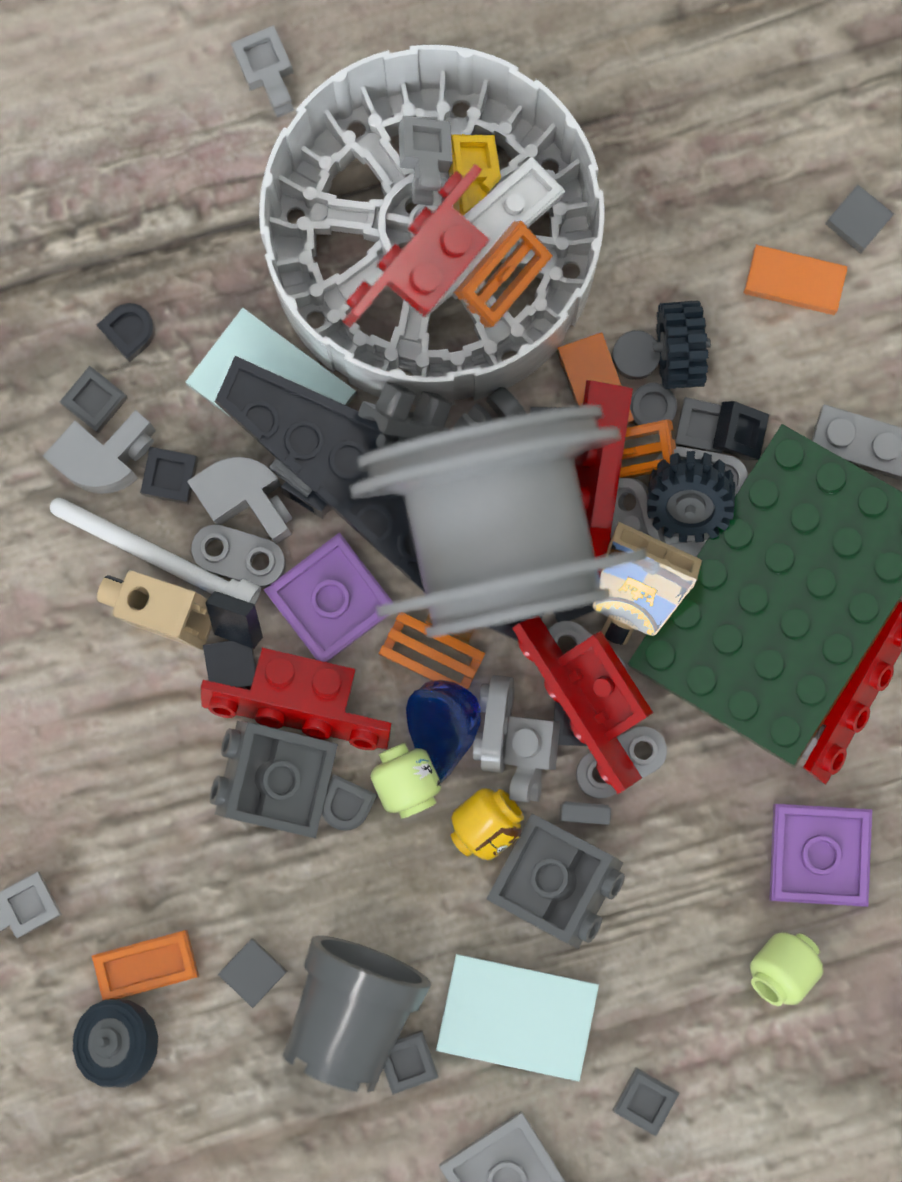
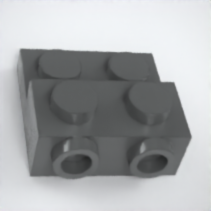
[210,720,338,838]
[486,813,625,949]

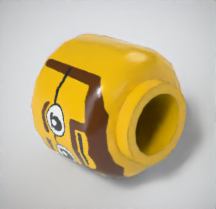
[451,788,524,860]

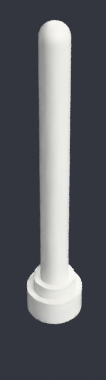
[50,498,261,604]

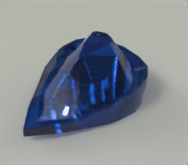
[406,680,481,783]

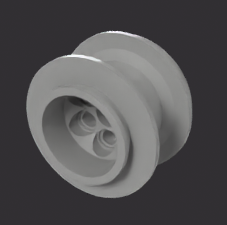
[350,405,647,638]

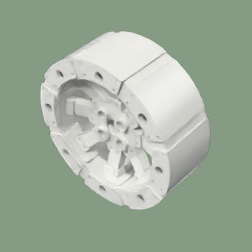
[259,45,604,405]

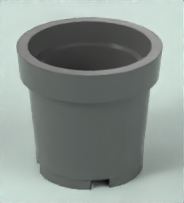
[283,936,432,1092]

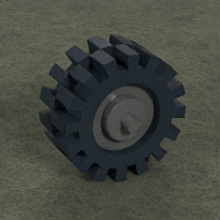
[653,300,711,389]
[647,451,735,543]

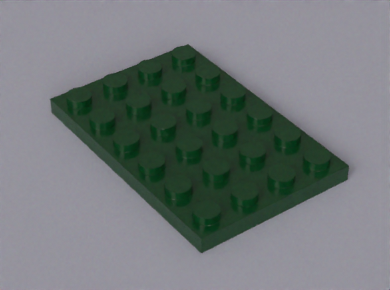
[628,424,902,768]

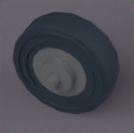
[72,999,158,1088]

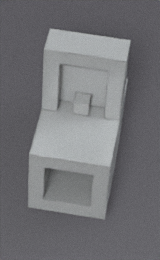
[43,410,156,494]
[187,457,293,544]

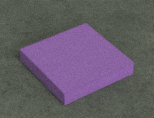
[264,532,393,662]
[769,804,872,907]

